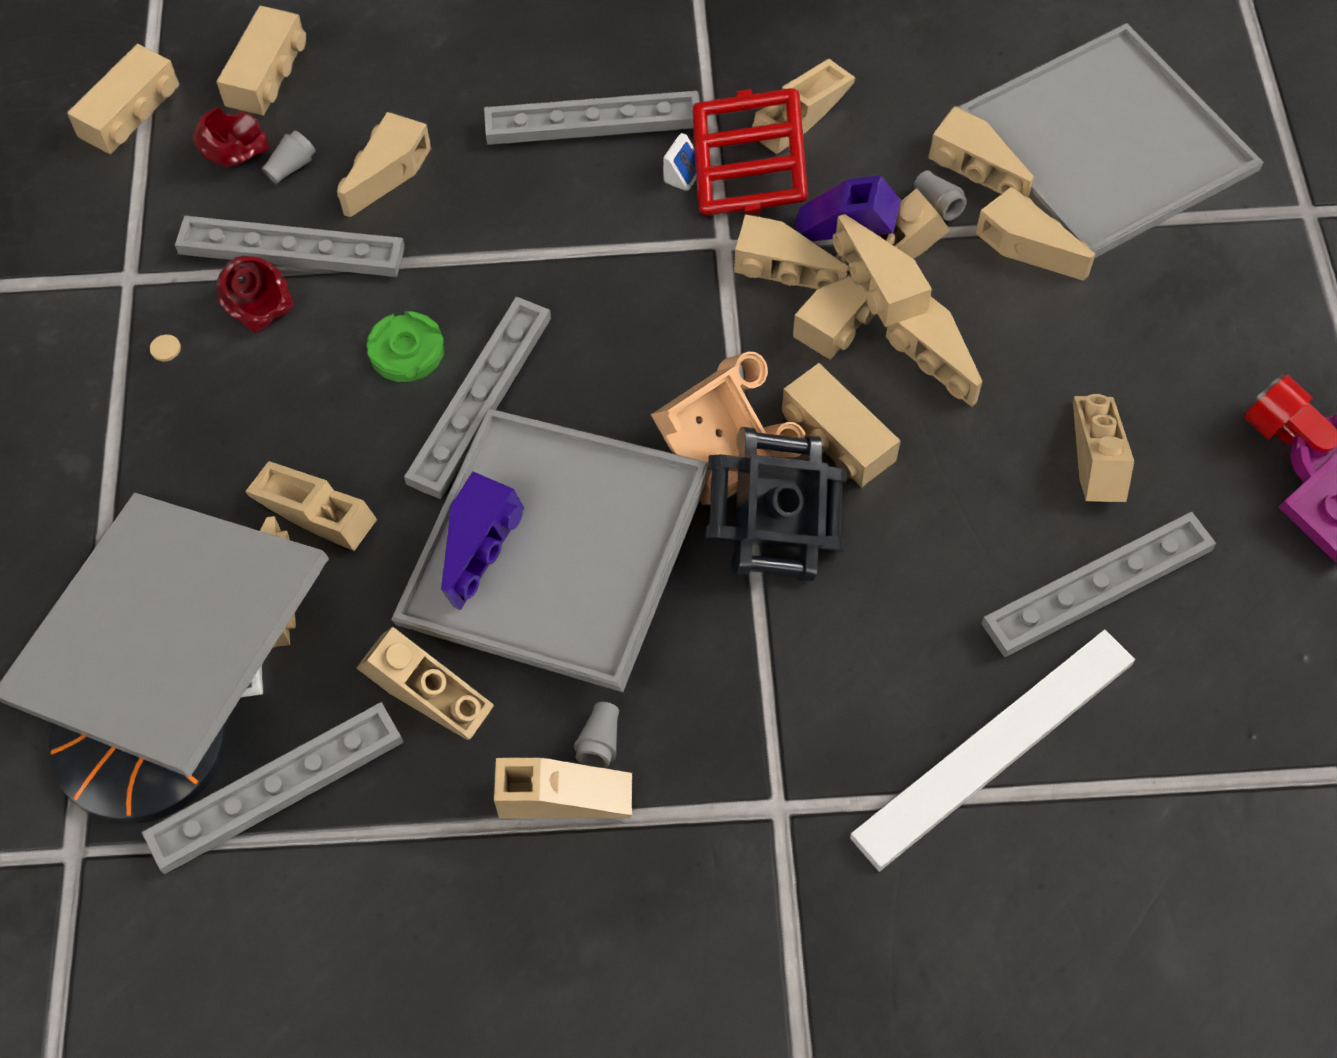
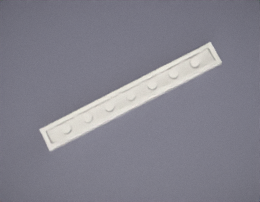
[850,630,1135,872]

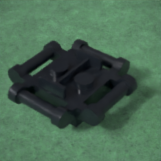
[704,427,847,582]

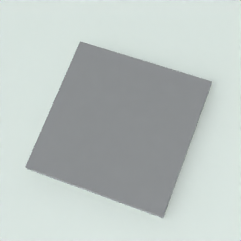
[958,23,1263,258]
[391,408,711,692]
[0,492,329,777]

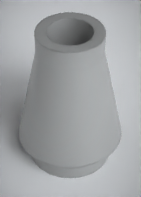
[261,130,316,184]
[914,171,967,221]
[574,702,619,769]

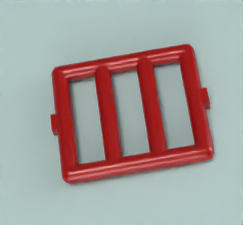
[692,88,808,216]

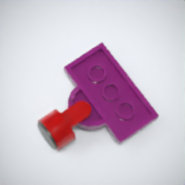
[1243,374,1337,564]

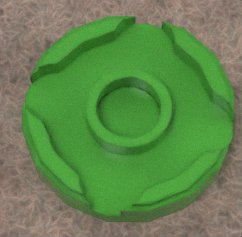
[367,311,444,382]

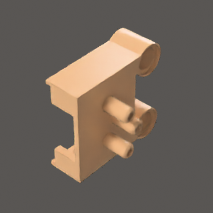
[651,352,806,505]

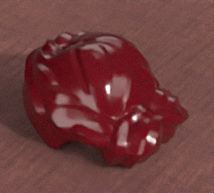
[193,107,270,167]
[216,255,294,333]

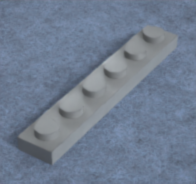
[484,91,699,145]
[175,216,405,277]
[404,297,551,499]
[982,512,1216,658]
[142,702,403,875]

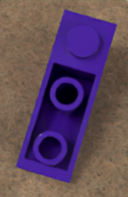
[794,175,901,241]
[441,472,524,610]

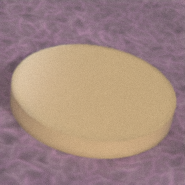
[150,335,181,362]

